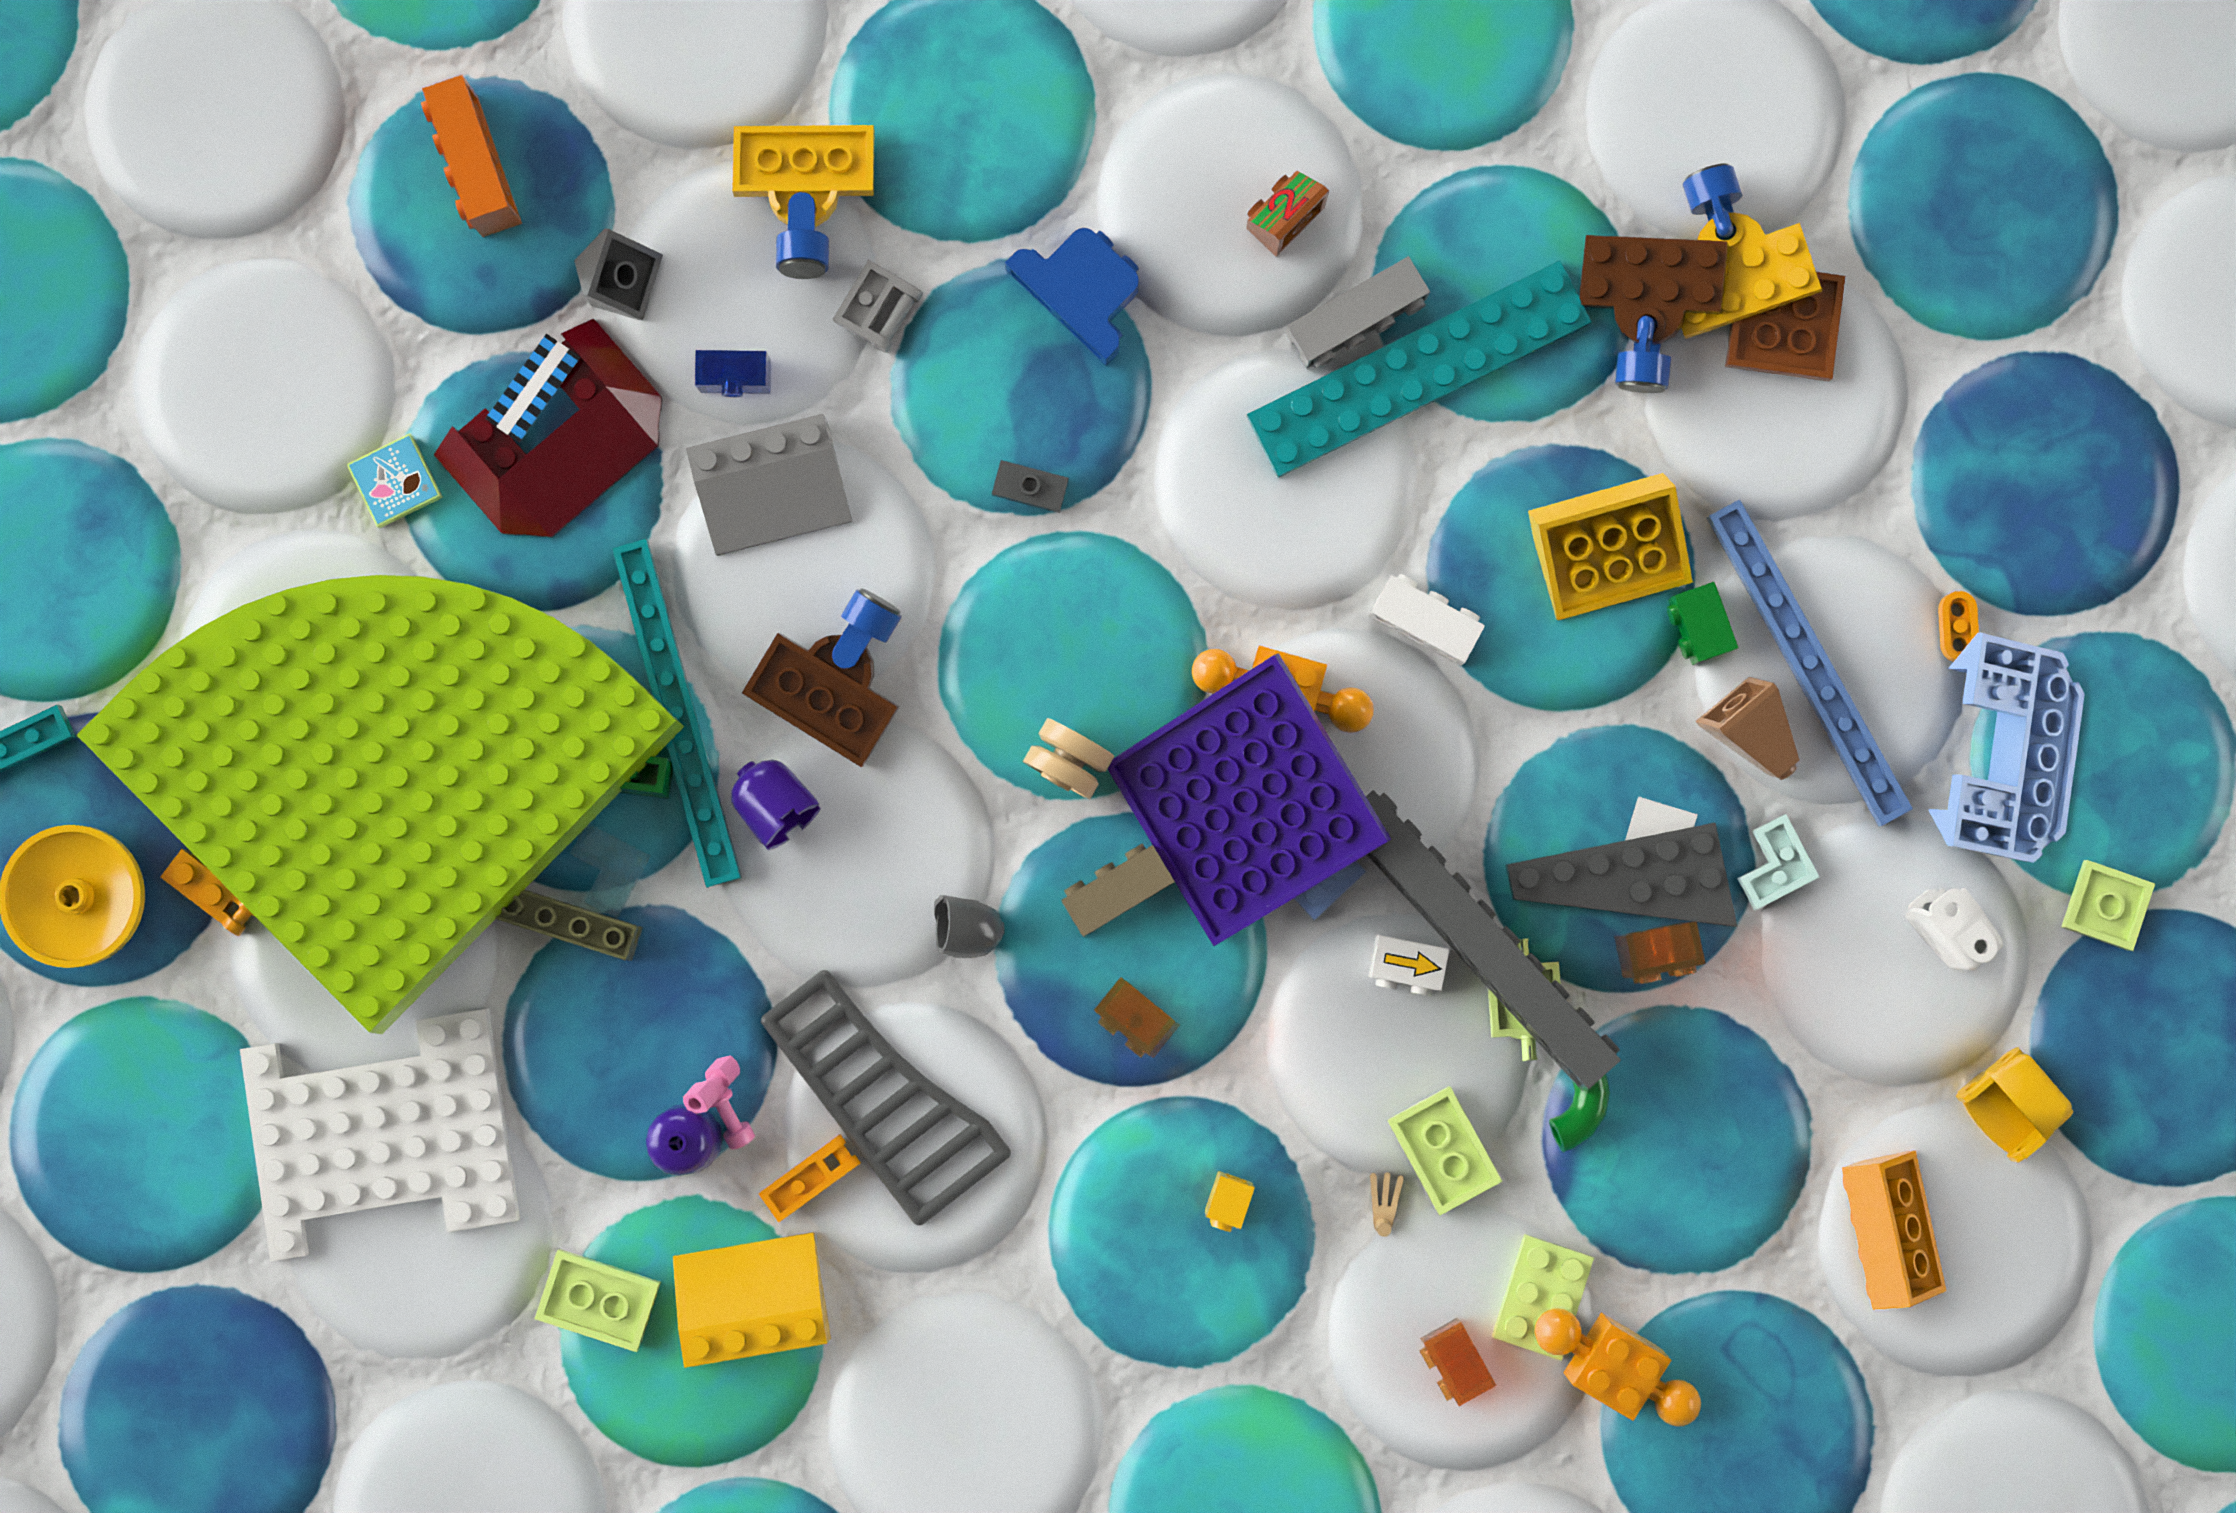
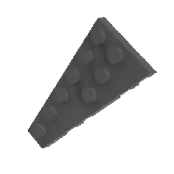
[1506,823,1738,927]

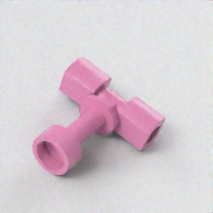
[683,1055,755,1150]

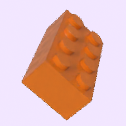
[421,75,522,237]

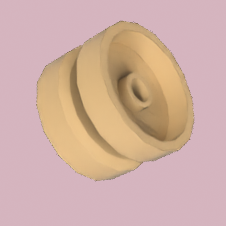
[1023,718,1114,800]

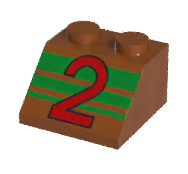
[1246,171,1329,257]

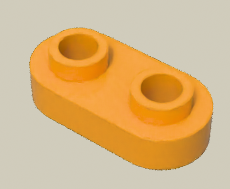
[1938,591,1979,662]

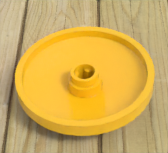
[0,825,145,968]

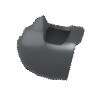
[934,895,1005,958]

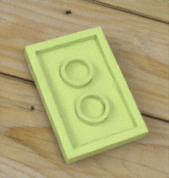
[1387,1086,1502,1216]
[1492,1234,1594,1361]
[535,1249,661,1352]

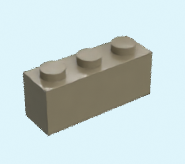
[1061,843,1175,937]

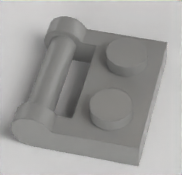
[833,259,923,353]

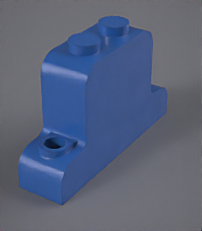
[1005,228,1139,366]

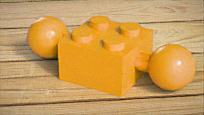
[1192,645,1374,733]
[1535,1308,1701,1427]

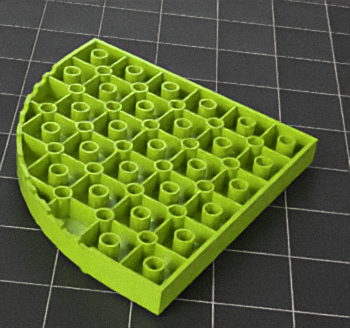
[77,575,684,1035]

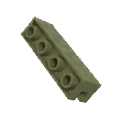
[495,890,643,961]

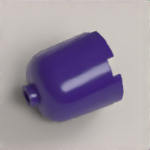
[731,759,821,850]
[646,1104,723,1176]

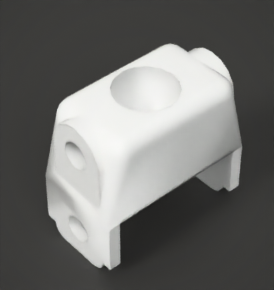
[1905,888,2003,971]

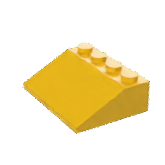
[1528,473,1693,620]
[673,1232,831,1368]

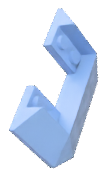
[1928,633,2085,863]

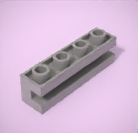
[1285,256,1430,369]

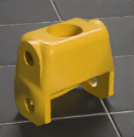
[1955,1047,2074,1163]

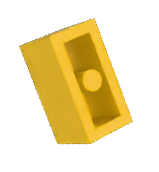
[1205,1171,1255,1232]

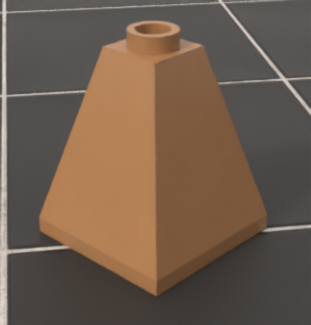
[1695,677,1800,780]

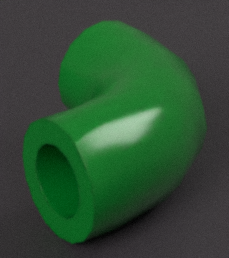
[1549,1074,1610,1152]

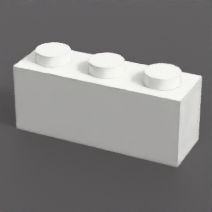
[1368,574,1485,666]

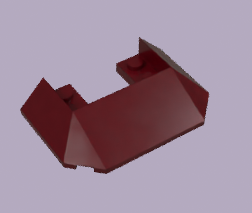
[434,318,663,538]

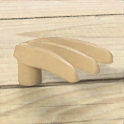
[1370,1172,1404,1237]

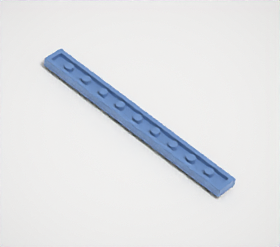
[1707,499,1913,826]

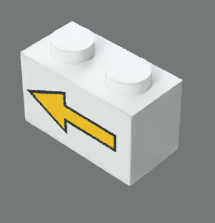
[1368,935,1449,996]

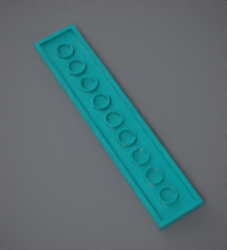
[1247,260,1592,478]

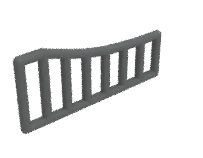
[761,970,1011,1226]

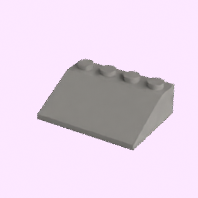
[686,414,853,556]

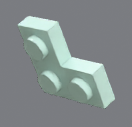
[1737,814,1819,910]

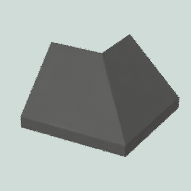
[574,229,663,321]

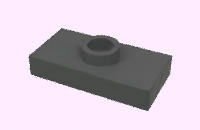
[992,460,1069,513]

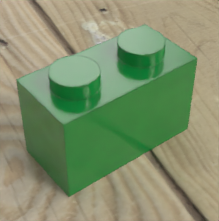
[1667,581,1739,665]

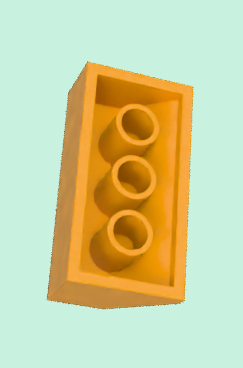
[1842,1150,1947,1310]

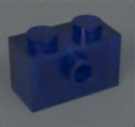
[695,350,771,398]

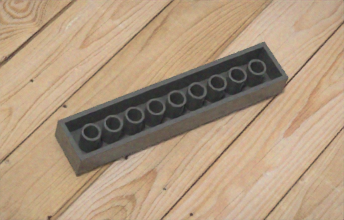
[1366,790,1621,1092]

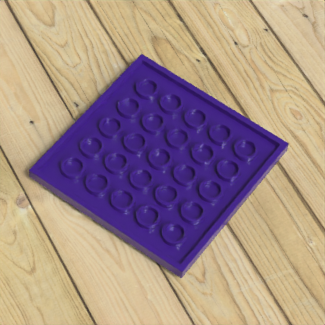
[1107,653,1391,946]

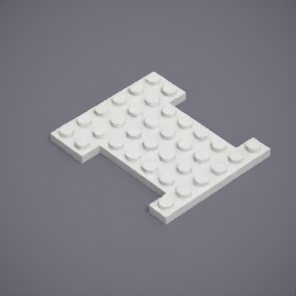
[240,1009,520,1262]

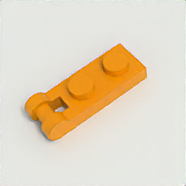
[160,849,255,936]
[758,1134,861,1222]

